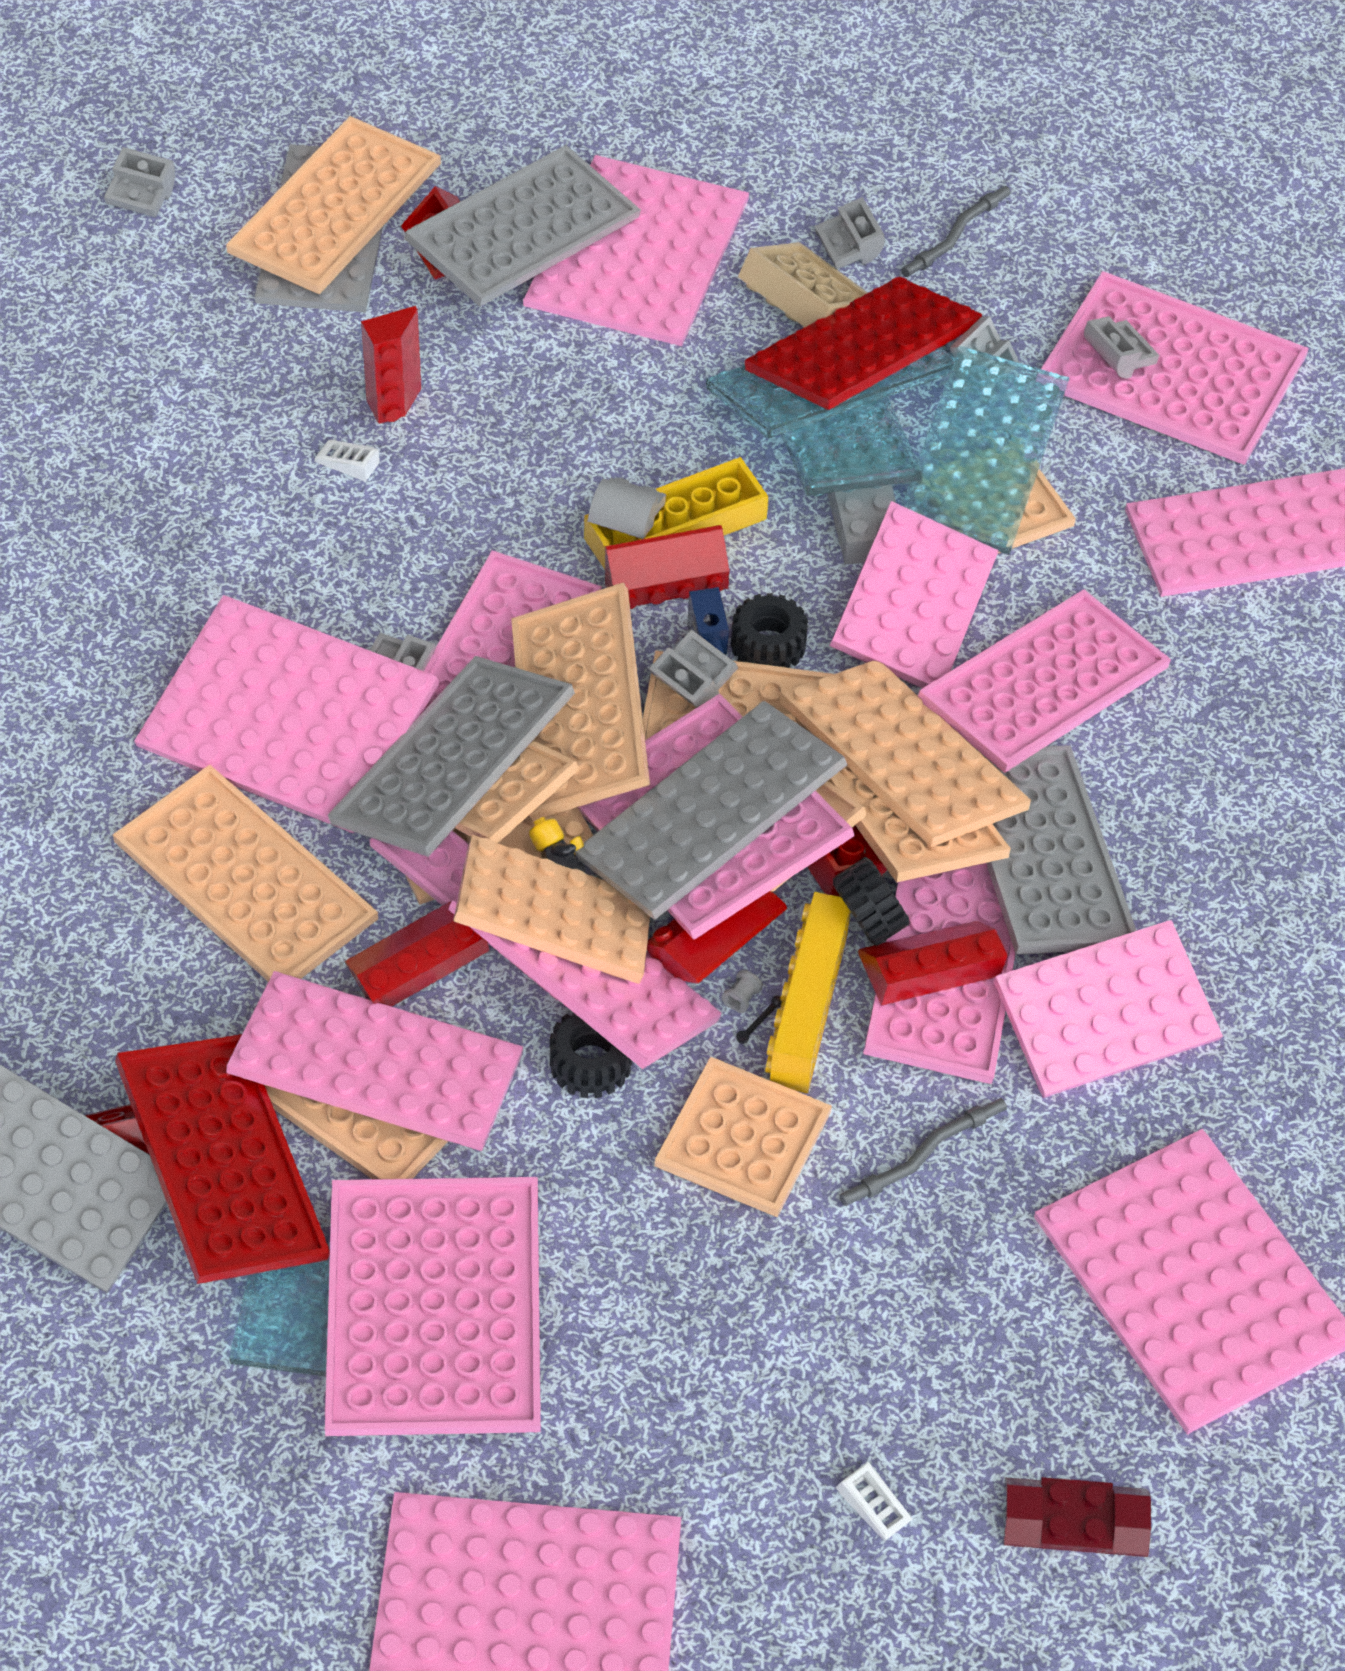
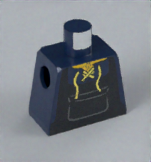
[687,587,729,655]

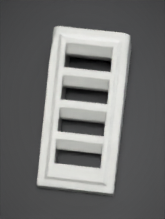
[315,439,380,482]
[836,1462,912,1541]

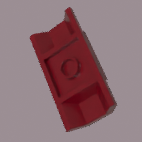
[1004,1477,1151,1557]

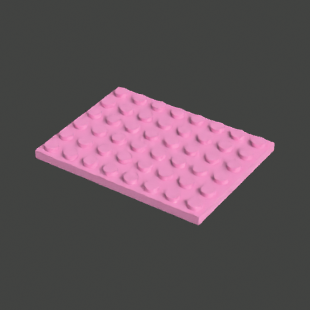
[523,155,749,346]
[1035,271,1309,465]
[134,595,439,833]
[577,694,854,940]
[1034,1128,1345,1434]
[325,1177,541,1436]
[369,1492,681,1671]

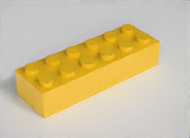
[584,457,769,570]
[765,892,851,1093]

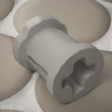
[722,970,763,1013]

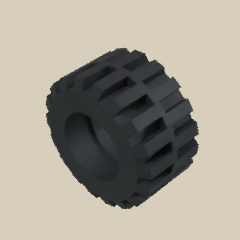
[731,593,808,668]
[833,857,909,946]
[550,1012,632,1098]

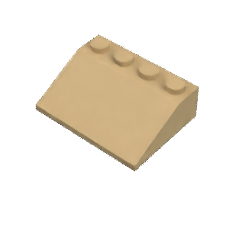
[738,242,868,327]

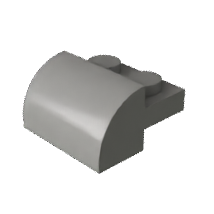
[104,147,175,217]
[815,197,885,269]
[949,316,1020,395]
[1084,316,1160,378]
[587,477,666,539]
[649,630,738,708]
[369,633,435,671]

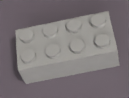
[823,450,896,564]

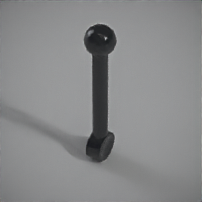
[736,995,782,1044]

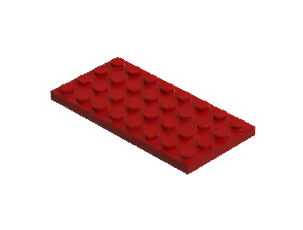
[745,276,982,410]
[115,1034,330,1284]

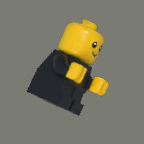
[529,817,586,872]

